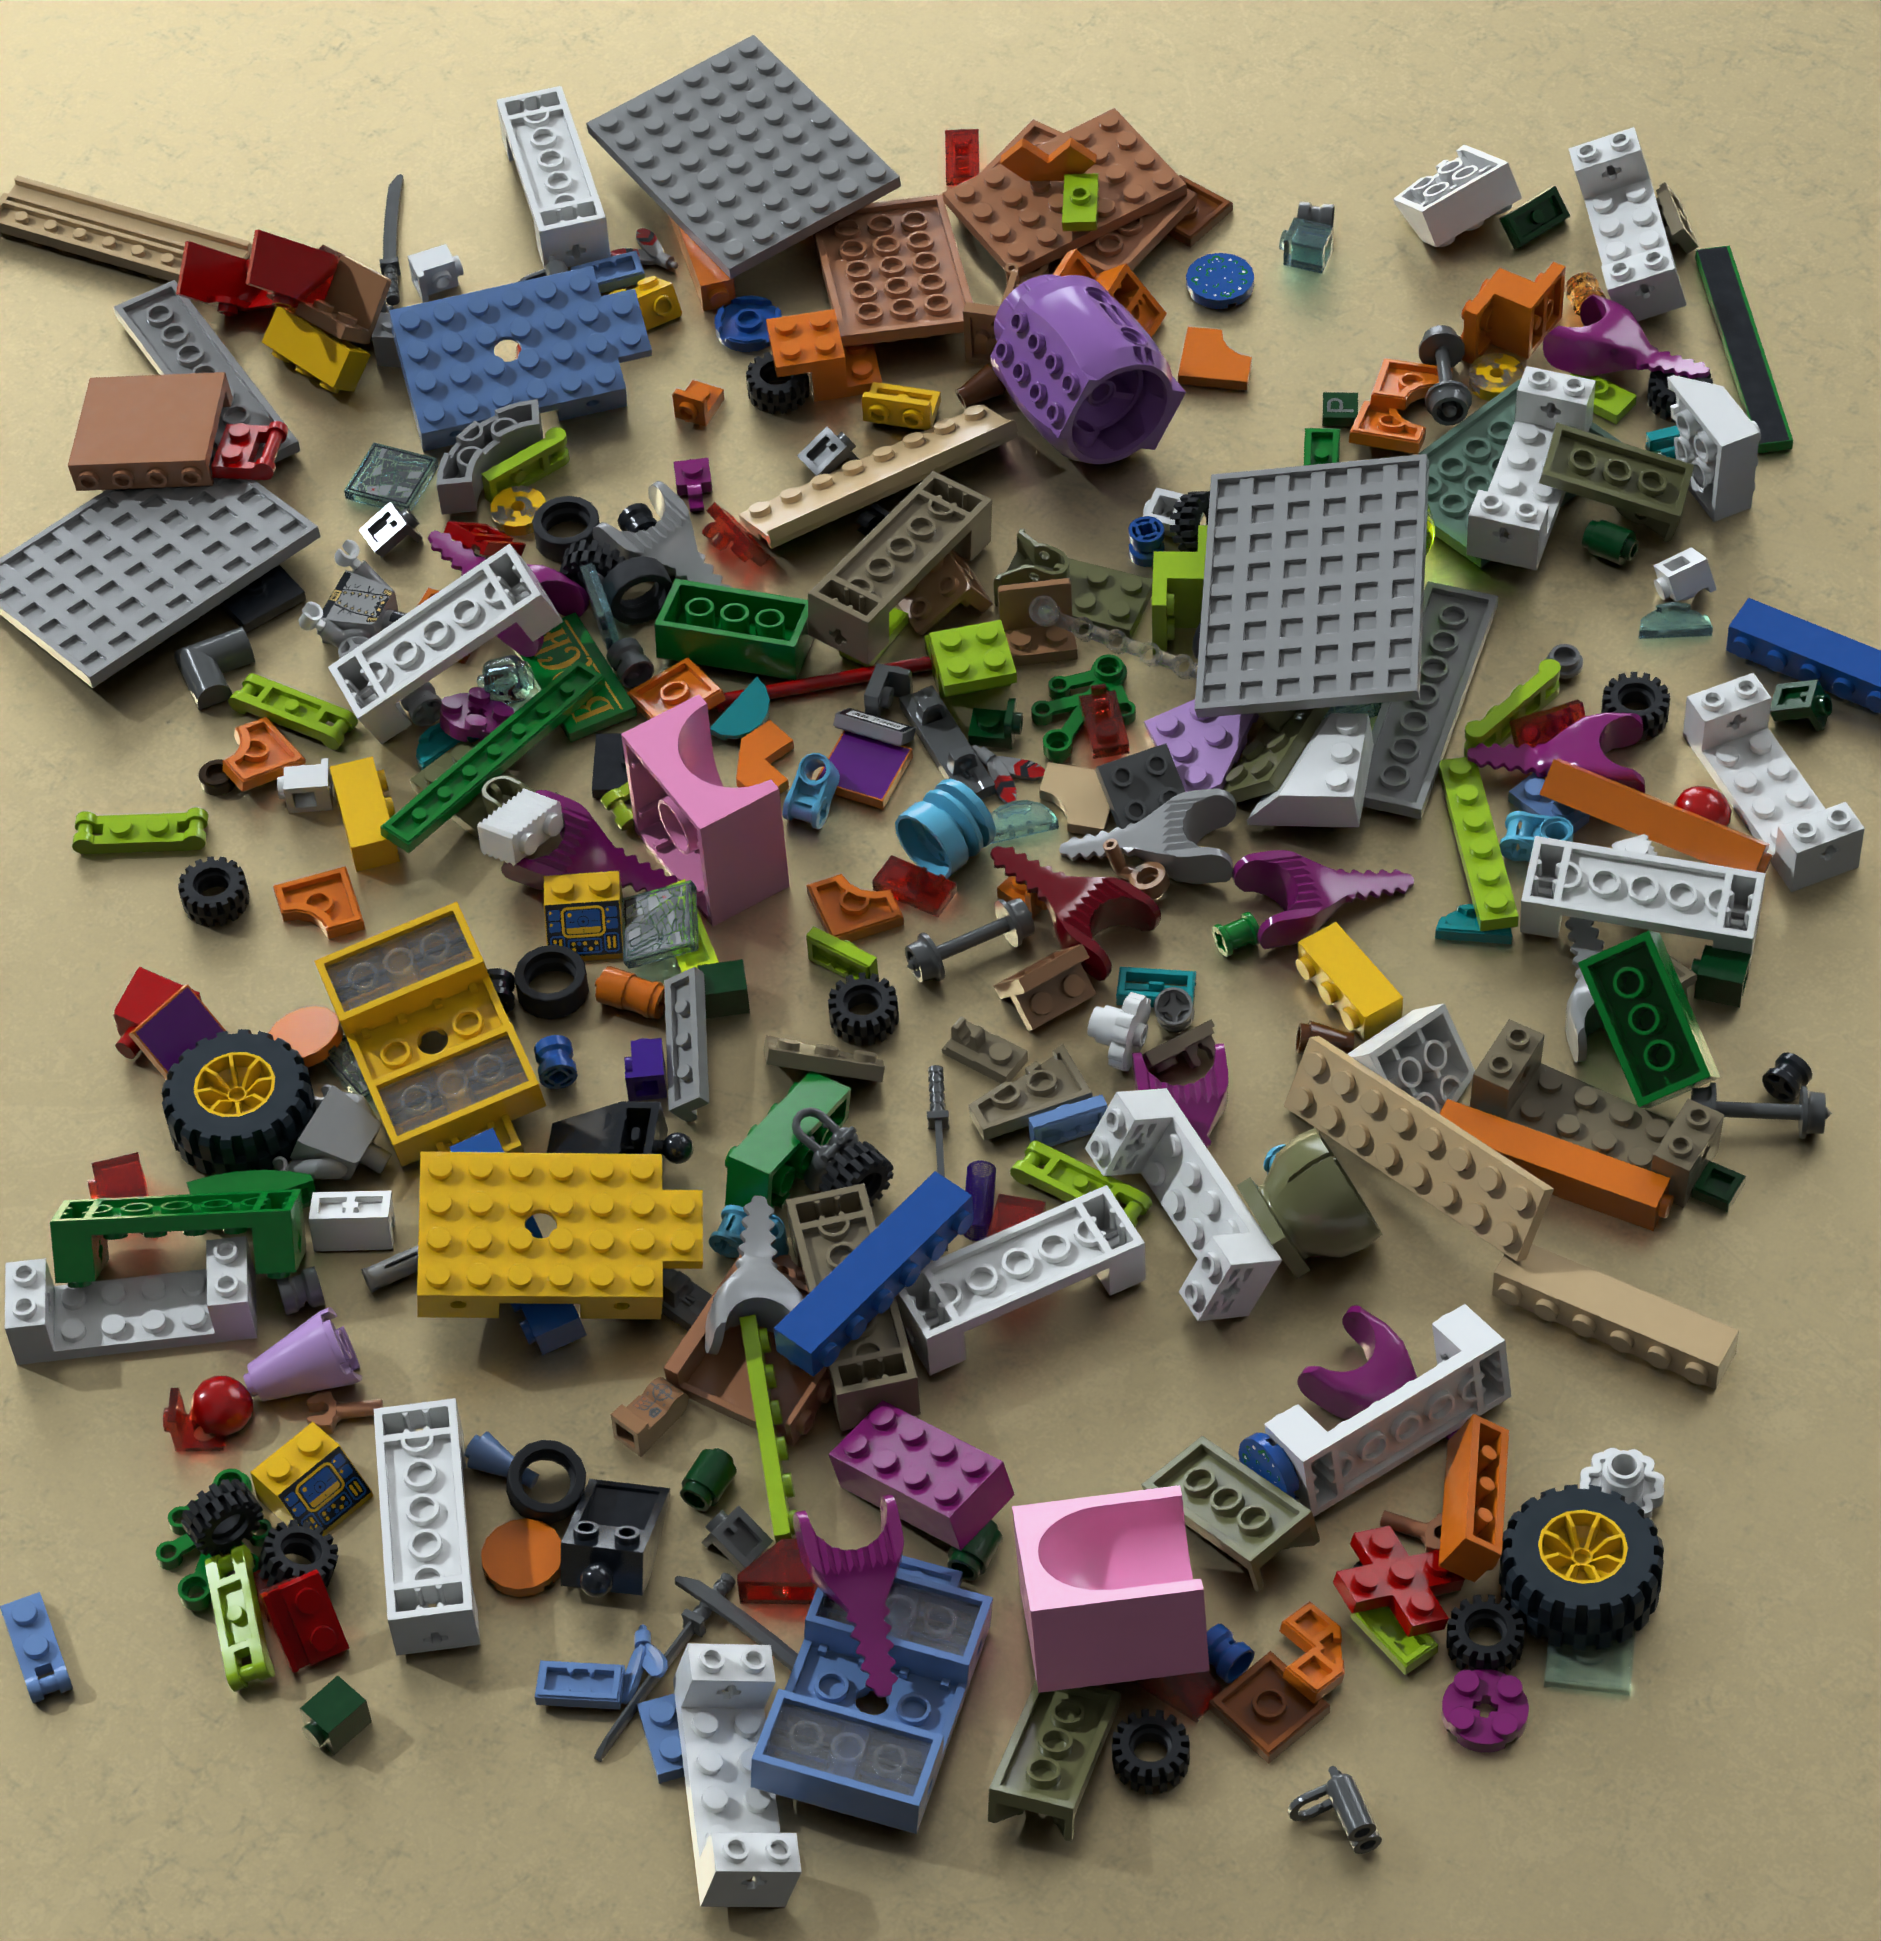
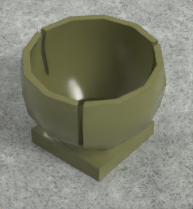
[1237,1128,1382,1278]

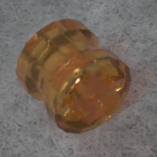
[1564,272,1606,316]

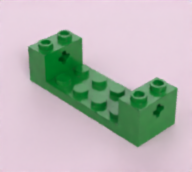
[50,1189,306,1288]

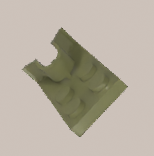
[1539,423,1694,542]
[993,529,1153,640]
[1223,707,1330,803]
[410,740,558,840]
[1141,1436,1320,1592]
[988,1681,1121,1842]

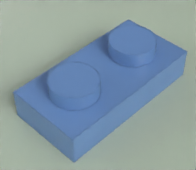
[1508,773,1590,834]
[637,1693,685,1783]

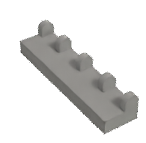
[664,967,709,1122]

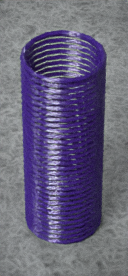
[963,1160,996,1241]

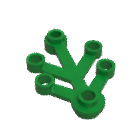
[1031,654,1136,763]
[156,1469,272,1611]

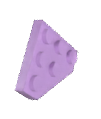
[1144,699,1259,792]

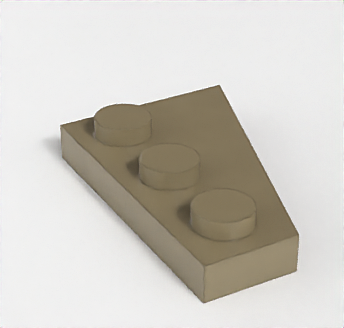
[763,1035,885,1082]
[969,1044,1093,1141]

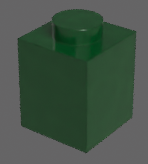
[1691,945,1751,1008]
[697,959,750,1019]
[300,1676,372,1755]

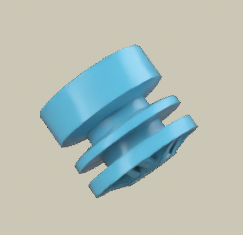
[895,778,996,880]

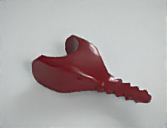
[990,846,1161,982]

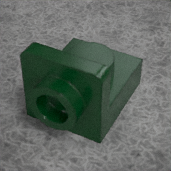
[1770,679,1832,731]
[968,698,1023,749]

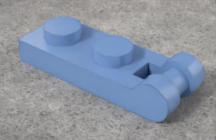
[0,1592,73,1703]

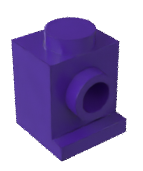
[624,1038,667,1101]

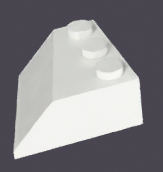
[1393,145,1522,247]
[1667,375,1761,522]
[1247,713,1374,827]
[1348,1003,1475,1114]

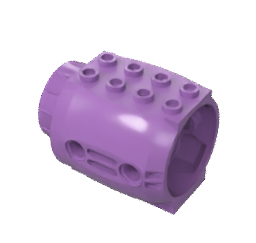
[990,274,1186,464]

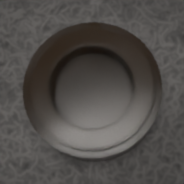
[199,759,236,796]

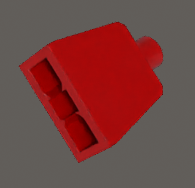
[113,967,202,1059]

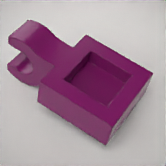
[673,458,713,512]

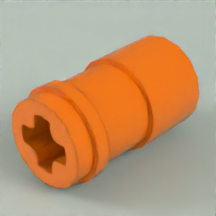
[595,966,665,1019]

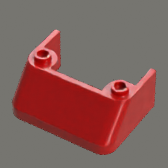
[176,229,339,316]

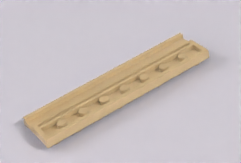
[0,175,252,283]
[738,405,1018,549]

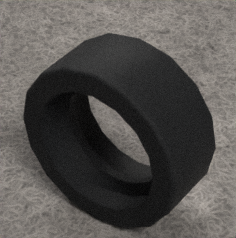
[532,496,600,563]
[601,556,673,625]
[514,945,589,1019]
[506,1440,586,1524]

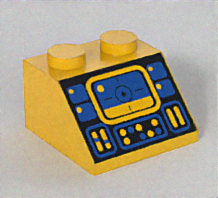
[544,871,625,961]
[250,1422,373,1537]

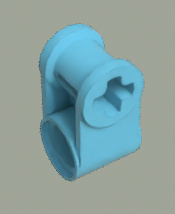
[782,753,840,829]
[1499,811,1573,862]
[709,1205,789,1260]

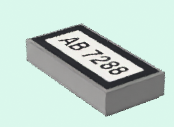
[833,708,916,747]

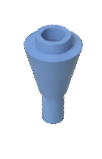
[464,1431,539,1489]

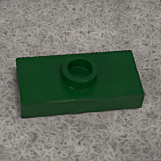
[1499,186,1570,249]

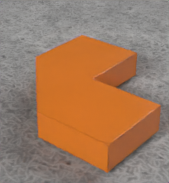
[1000,138,1097,181]
[736,720,794,794]
[1279,1601,1345,1704]

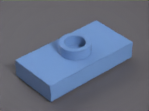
[571,250,645,293]
[1028,1094,1107,1147]
[534,1660,626,1710]

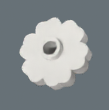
[1087,992,1151,1072]
[1580,1448,1665,1519]

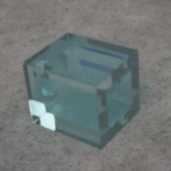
[1279,217,1334,274]

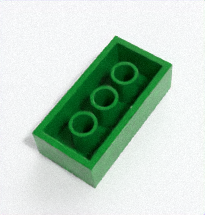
[654,578,814,680]
[1578,931,1721,1108]

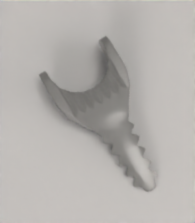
[593,481,731,587]
[1059,788,1236,884]
[1565,917,1605,1063]
[705,1196,803,1366]

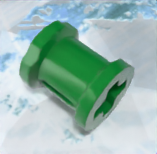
[1212,912,1260,957]

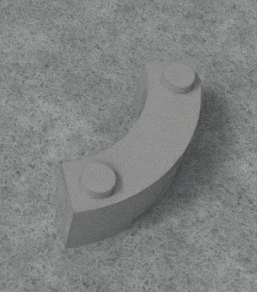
[436,399,543,515]

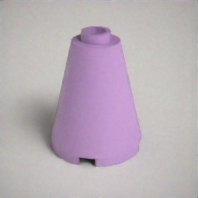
[243,1307,362,1401]

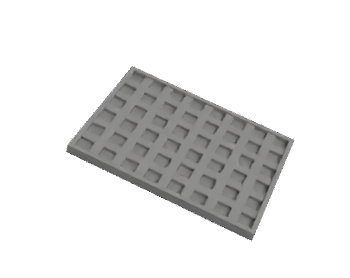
[586,35,901,279]
[0,450,321,688]
[1194,454,1429,718]

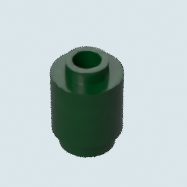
[1582,519,1639,565]
[680,1448,737,1511]
[947,1520,1003,1581]

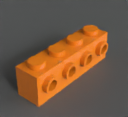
[1439,1414,1509,1583]

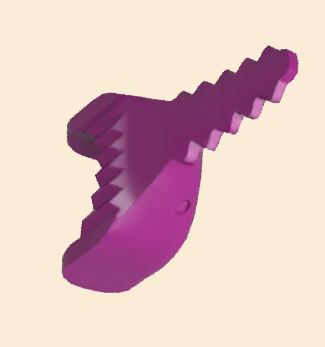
[1543,294,1710,379]
[428,530,589,657]
[1466,712,1645,793]
[501,790,678,897]
[1232,850,1414,949]
[1132,1043,1229,1148]
[1297,1305,1460,1440]
[793,1495,904,1698]

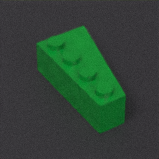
[725,1071,851,1217]

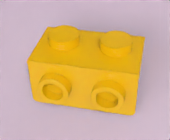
[609,276,682,330]
[862,382,941,430]

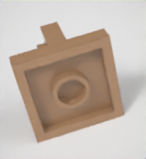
[993,944,1097,1031]

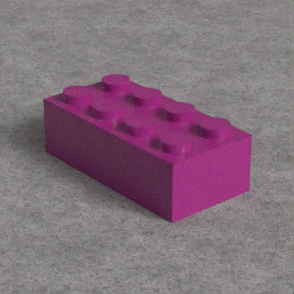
[828,1400,1015,1550]

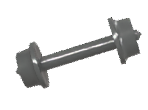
[1418,325,1472,426]
[905,898,1035,982]
[1691,1082,1832,1139]

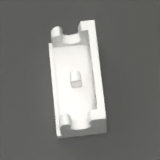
[309,1190,395,1251]

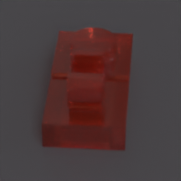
[945,129,980,186]
[702,502,771,567]
[1079,684,1130,759]
[1509,699,1585,748]
[872,855,957,917]

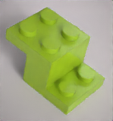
[1152,525,1208,655]
[924,620,1017,698]

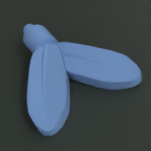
[621,1625,667,1705]

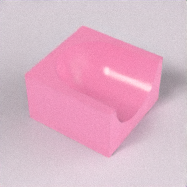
[621,695,790,927]
[1012,1485,1209,1693]

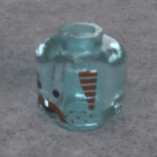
[477,655,534,705]

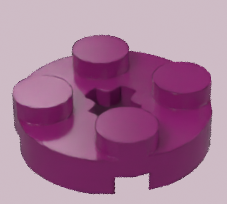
[439,687,514,742]
[1442,1669,1529,1753]

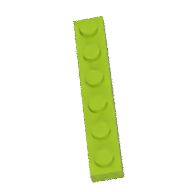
[1438,757,1519,931]
[739,1315,797,1554]

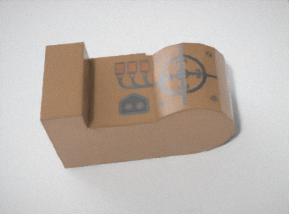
[611,1377,689,1457]

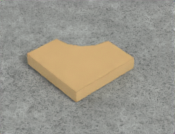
[1039,762,1111,836]

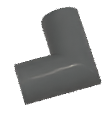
[174,627,255,710]

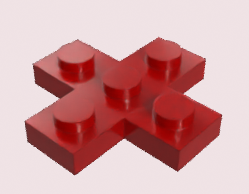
[1333,1525,1465,1637]

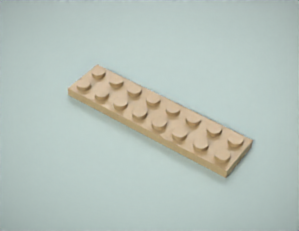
[1284,1036,1554,1261]

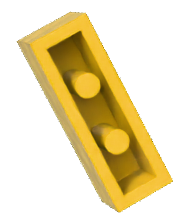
[262,307,371,393]
[329,756,400,872]
[1296,922,1403,1041]

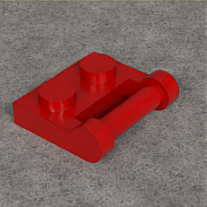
[211,421,289,480]

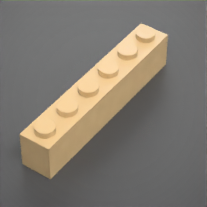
[1492,1244,1739,1390]

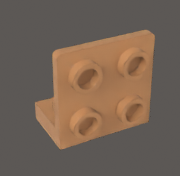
[295,255,391,345]
[963,270,1020,365]
[898,549,993,635]
[998,578,1078,666]

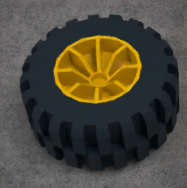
[161,1029,317,1175]
[1499,1484,1664,1651]

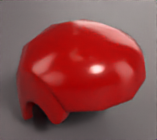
[1674,786,1732,827]
[189,1376,253,1436]

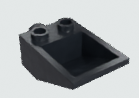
[547,1101,694,1164]
[561,1479,670,1597]

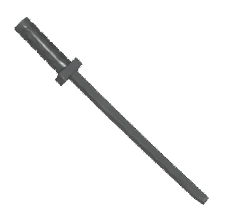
[379,174,404,306]
[927,1065,950,1251]
[594,1573,736,1762]
[675,1576,860,1710]

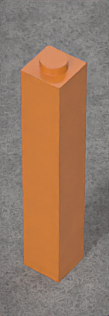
[669,216,736,311]
[1539,758,1772,873]
[1439,1099,1674,1231]

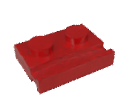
[444,521,526,556]
[260,1569,350,1673]

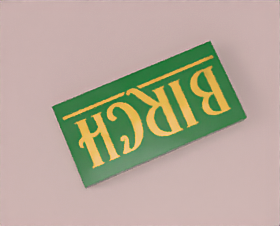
[513,612,637,742]

